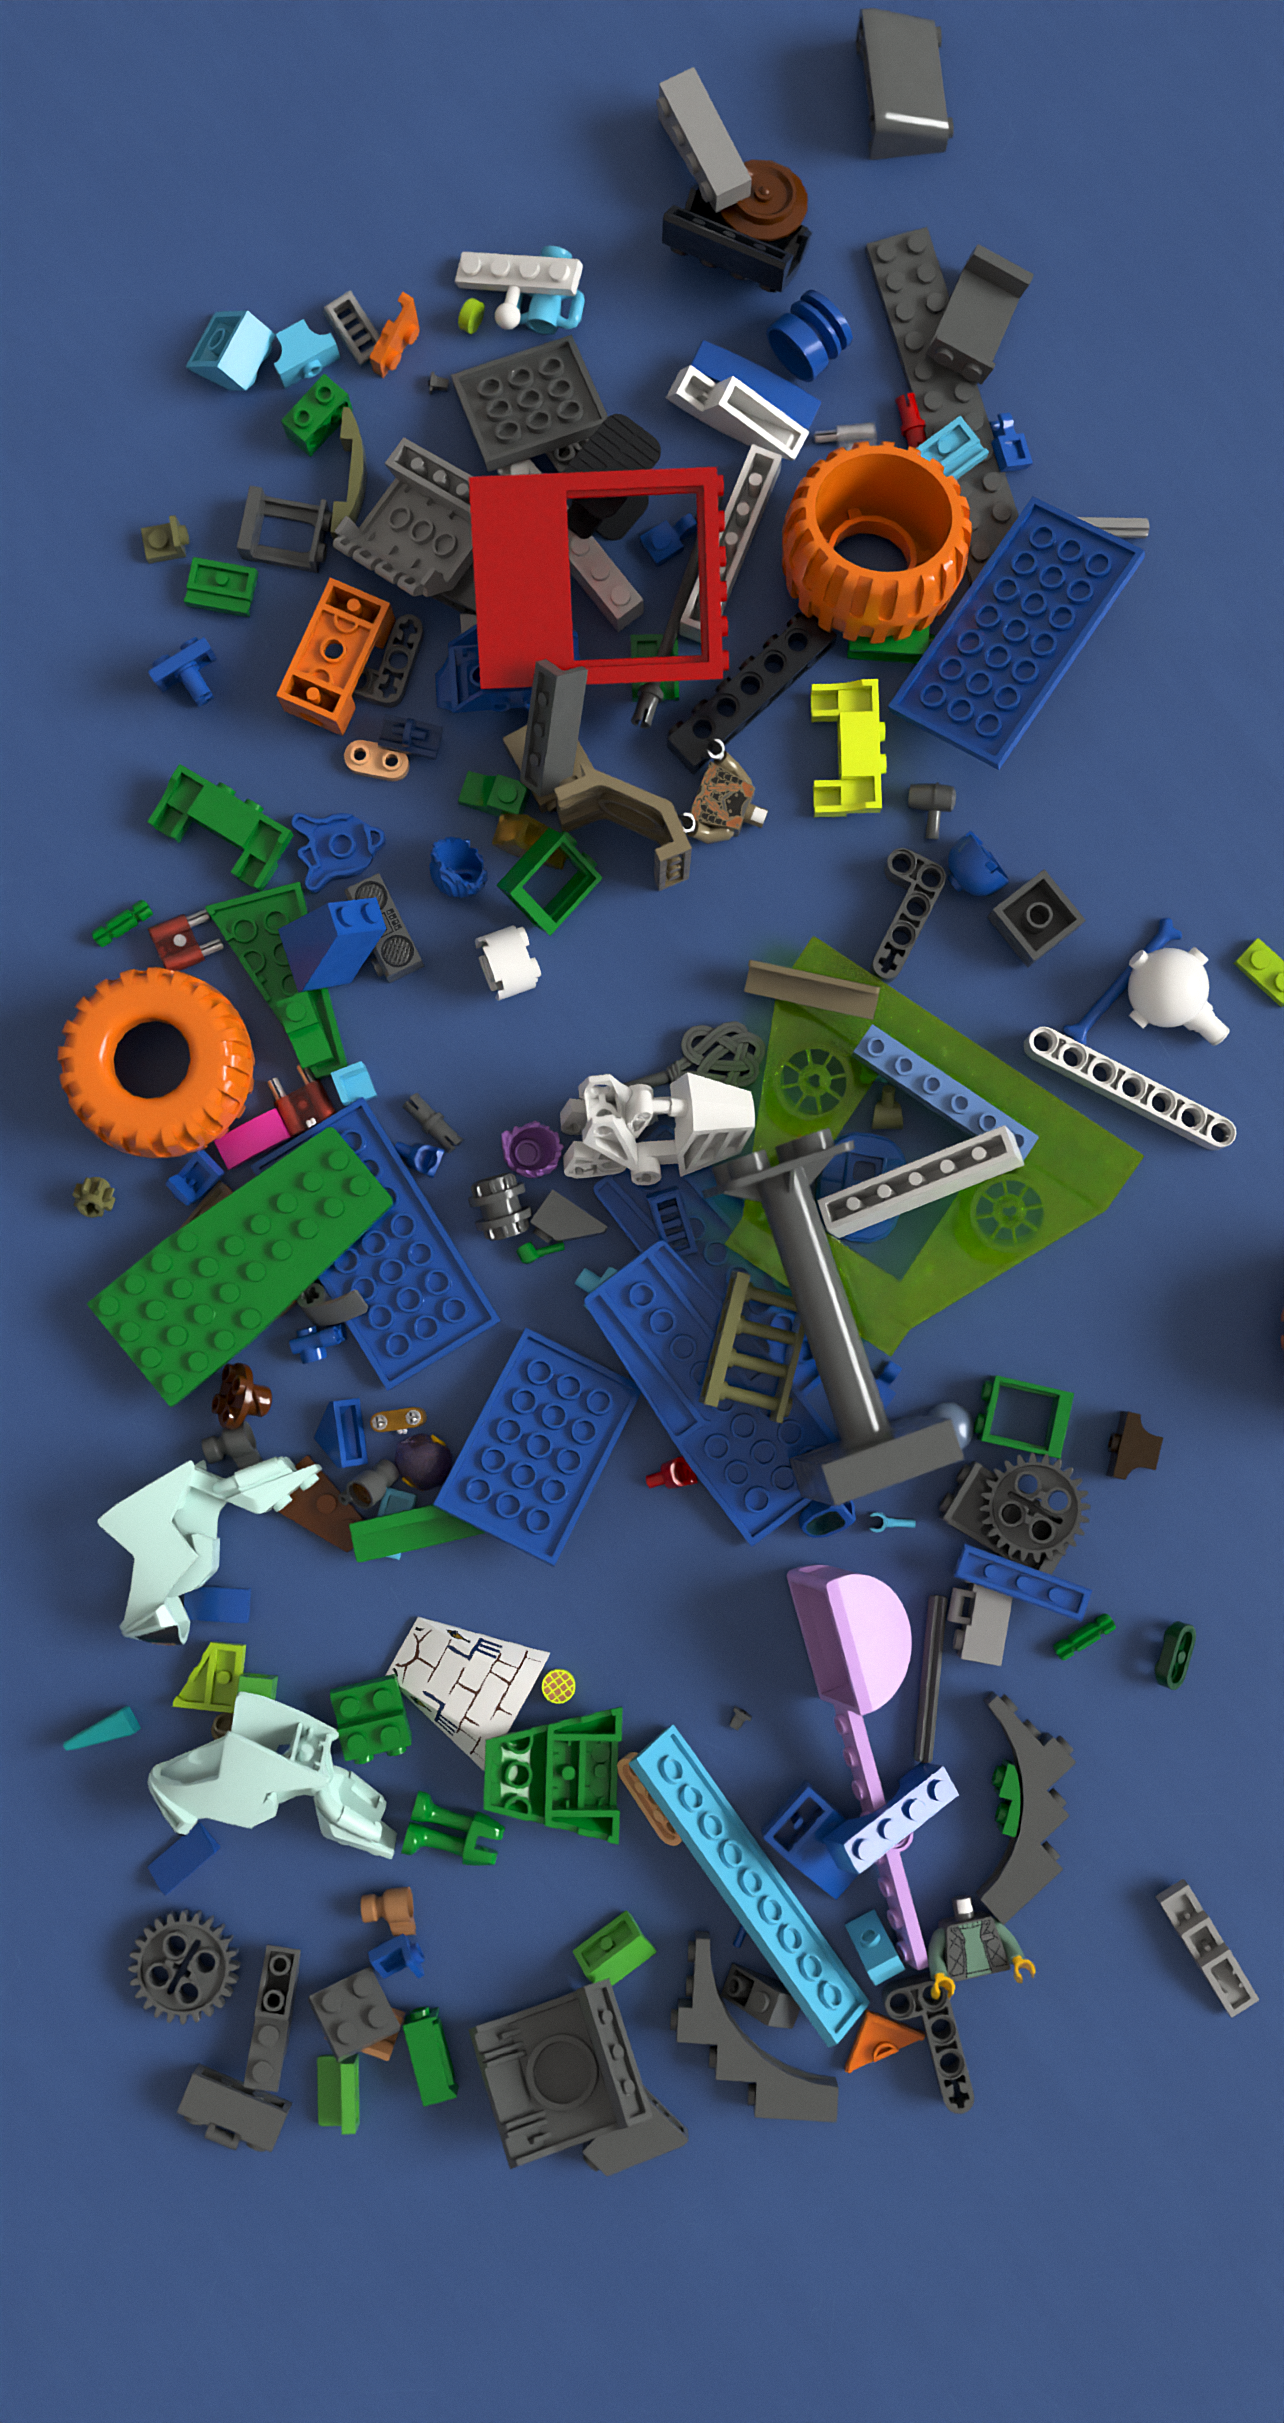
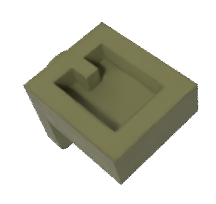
[141,515,190,564]

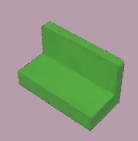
[573,1910,657,1986]
[317,2054,360,2134]

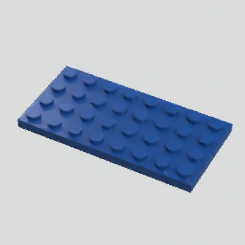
[888,496,1145,770]
[250,1097,501,1391]

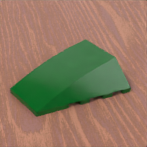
[483,1706,623,1845]

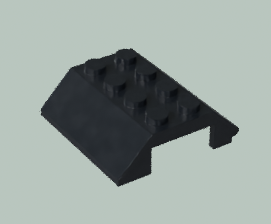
[662,184,813,293]

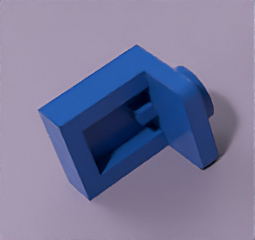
[165,1149,225,1206]
[367,1933,425,1979]

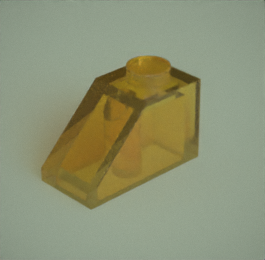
[492,813,566,870]

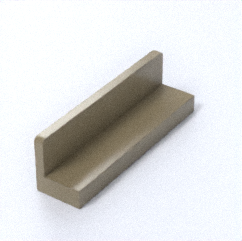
[744,959,881,1020]

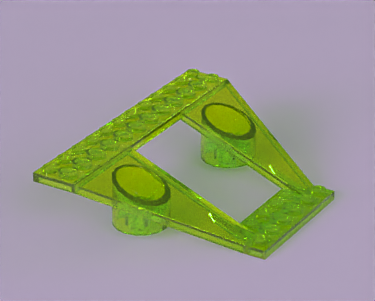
[724,935,1144,1357]

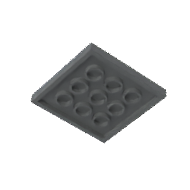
[451,335,608,472]

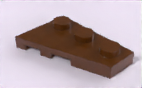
[278,1455,365,1553]

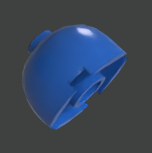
[947,830,1010,897]

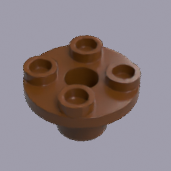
[211,1363,272,1430]

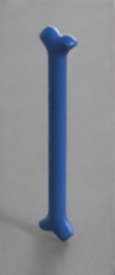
[1063,918,1182,1045]

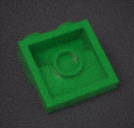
[330,1673,412,1764]

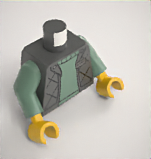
[926,1895,1035,1999]

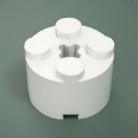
[475,925,541,1001]

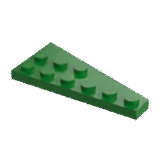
[204,882,348,1080]

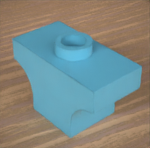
[274,319,340,388]
[845,1909,906,1986]

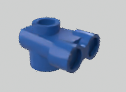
[289,1323,347,1364]

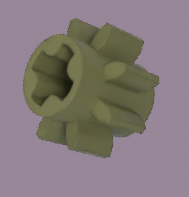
[72,1177,115,1218]

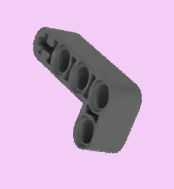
[870,848,946,984]
[881,1972,974,2114]

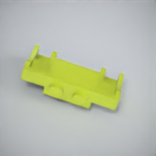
[810,679,886,817]

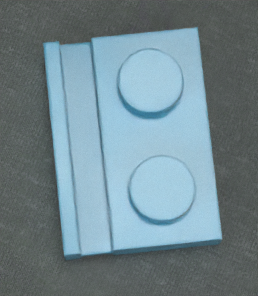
[916,416,989,480]

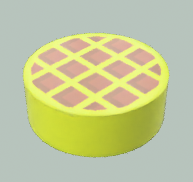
[542,1668,576,1704]

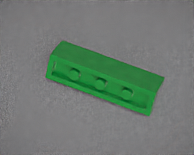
[348,1504,485,1563]

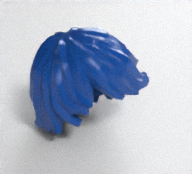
[429,836,488,899]

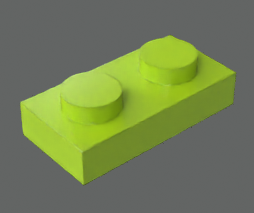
[1233,938,1284,1007]

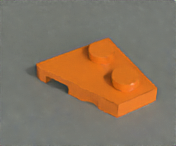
[369,292,420,378]

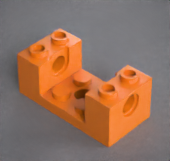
[276,577,396,736]

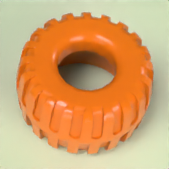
[781,441,972,644]
[57,967,255,1158]

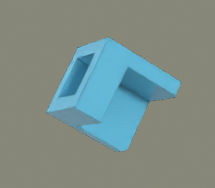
[331,1061,378,1107]

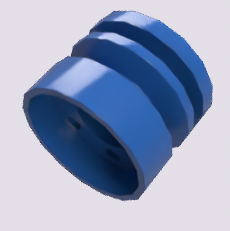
[766,289,853,382]

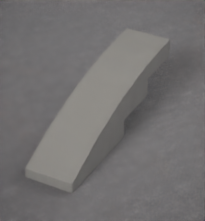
[1155,1879,1259,2018]

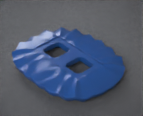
[815,1131,907,1244]

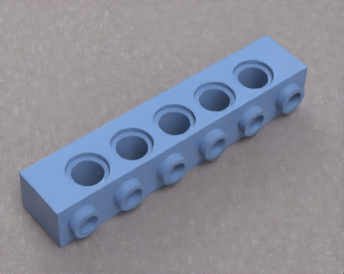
[851,1024,1039,1161]

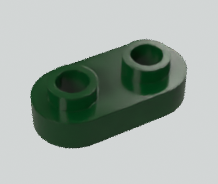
[1154,1621,1196,1690]

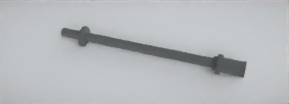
[631,496,723,729]

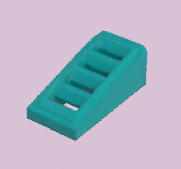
[63,1706,141,1751]

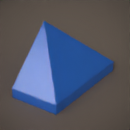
[314,1398,368,1468]

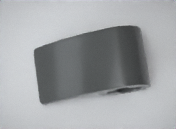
[297,1283,368,1326]

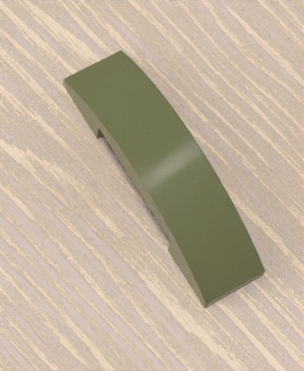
[331,407,367,541]

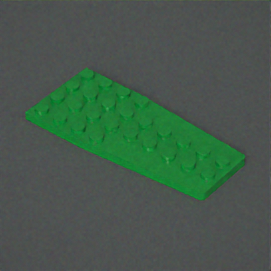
[87,1127,393,1407]

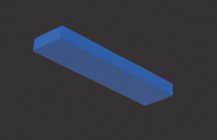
[952,1543,1092,1622]

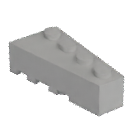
[656,67,752,212]

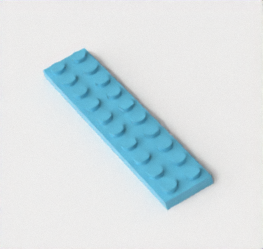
[628,1724,870,2048]

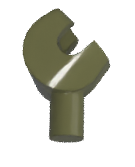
[871,1085,903,1129]

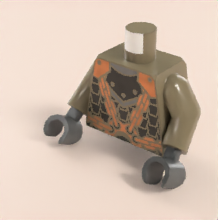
[677,739,769,844]

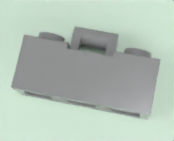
[947,1580,1013,1666]

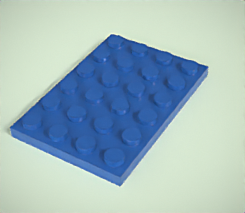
[433,1327,641,1567]

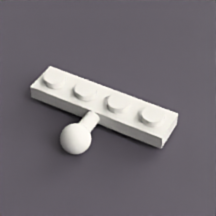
[455,252,583,330]

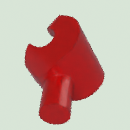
[646,1455,698,1489]

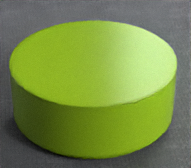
[458,298,485,334]

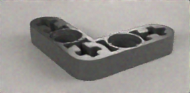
[326,614,424,708]

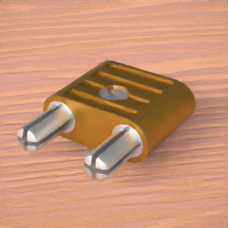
[370,1407,427,1434]

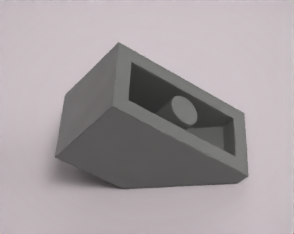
[530,1189,608,1243]

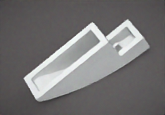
[666,365,809,461]

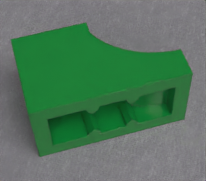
[458,771,530,824]
[275,991,334,1070]

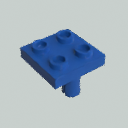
[148,637,217,707]

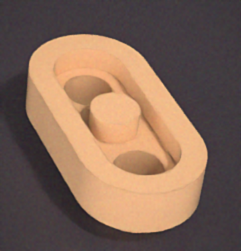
[344,740,410,782]

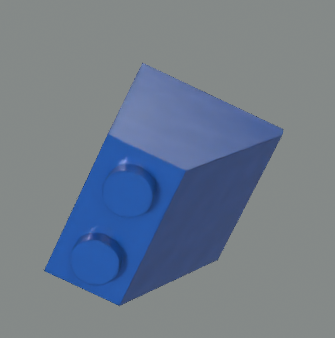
[278,897,386,993]

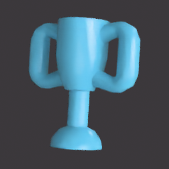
[517,246,585,335]

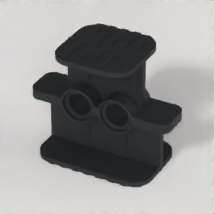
[562,414,661,541]

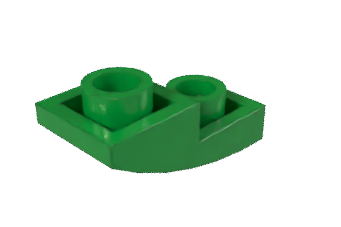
[991,1758,1020,1837]

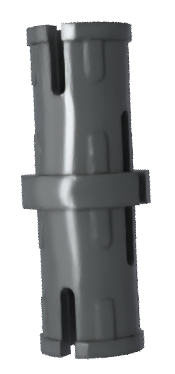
[402,1093,463,1154]

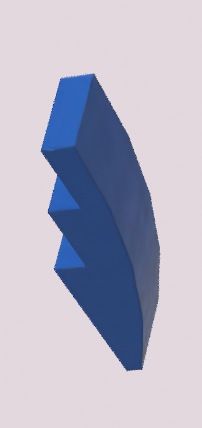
[690,340,821,430]

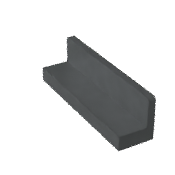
[520,659,588,797]

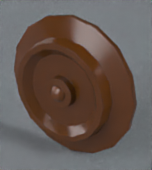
[720,159,808,241]

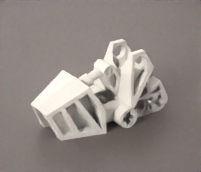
[560,1072,755,1185]

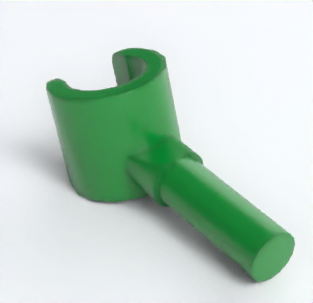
[516,1241,565,1264]

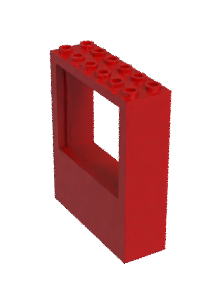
[469,467,729,689]

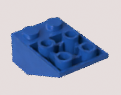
[761,1779,859,1900]

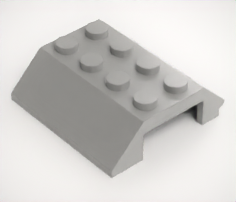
[333,437,473,597]

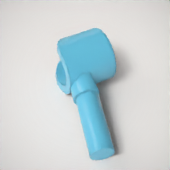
[869,1512,916,1533]

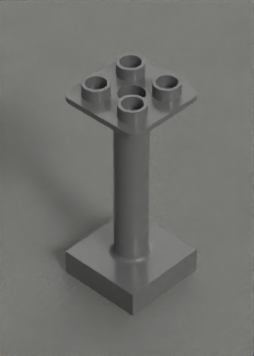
[702,1128,964,1506]

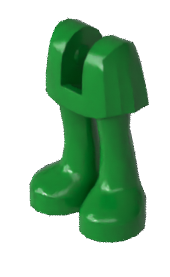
[401,1790,505,1866]

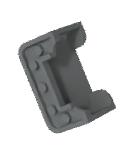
[855,8,954,160]

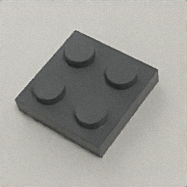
[308,1966,401,2063]

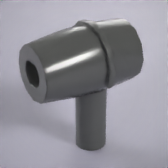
[908,782,956,839]

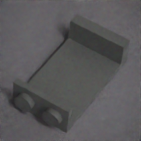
[925,244,1034,385]

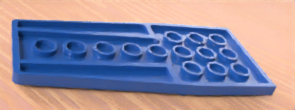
[593,1125,877,1397]
[584,1240,838,1547]

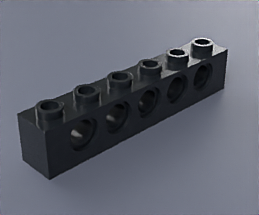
[667,612,837,775]

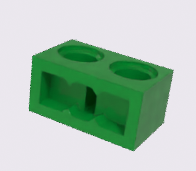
[281,374,353,457]

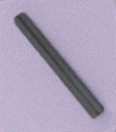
[914,1595,948,1763]

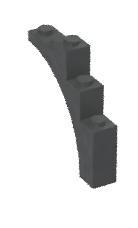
[976,1691,1077,1925]
[670,1930,839,2123]

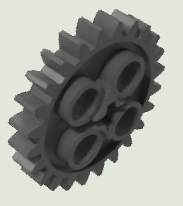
[980,1453,1091,1563]
[128,1909,241,2025]

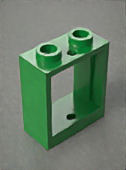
[496,827,602,936]
[974,1375,1074,1459]

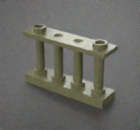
[698,1271,805,1424]

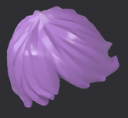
[501,1120,564,1178]

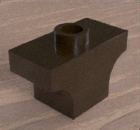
[1106,1411,1163,1480]

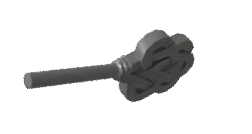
[578,1021,766,1100]

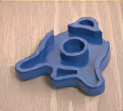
[291,813,386,893]

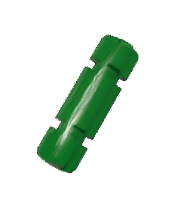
[91,900,153,947]
[1053,1613,1116,1661]

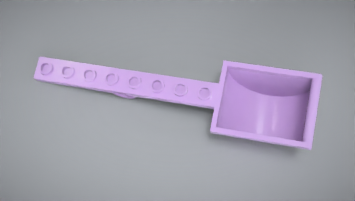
[787,1565,928,1970]

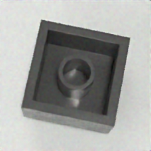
[987,869,1086,968]

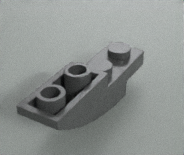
[243,1945,301,2092]

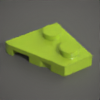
[172,1641,246,1713]

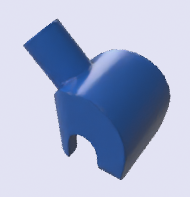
[394,1142,444,1178]

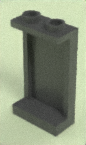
[938,1461,1080,1575]

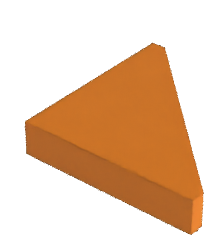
[844,2009,925,2074]

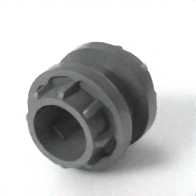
[468,1172,533,1241]

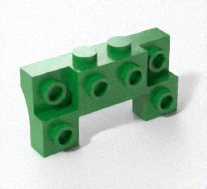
[147,764,294,892]

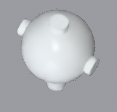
[1128,947,1229,1046]

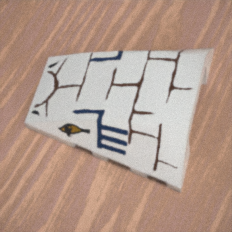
[385,1617,550,1771]

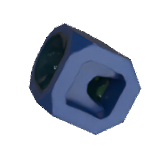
[798,1500,856,1538]

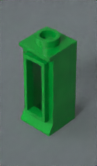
[847,625,935,664]
[402,2006,459,2107]

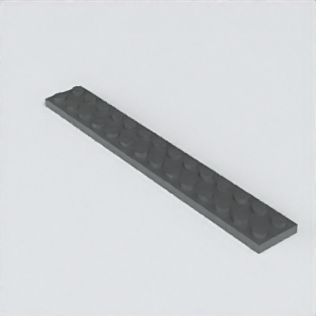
[865,227,1019,586]

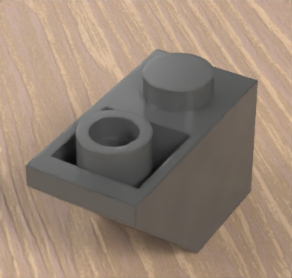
[721,1963,801,2029]

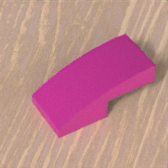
[214,1108,291,1170]

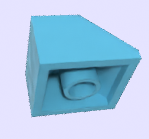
[186,310,276,391]

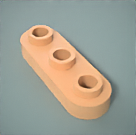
[617,1752,682,1846]

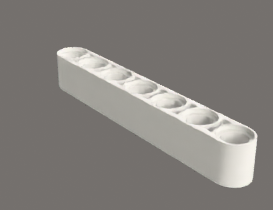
[1024,1027,1237,1151]

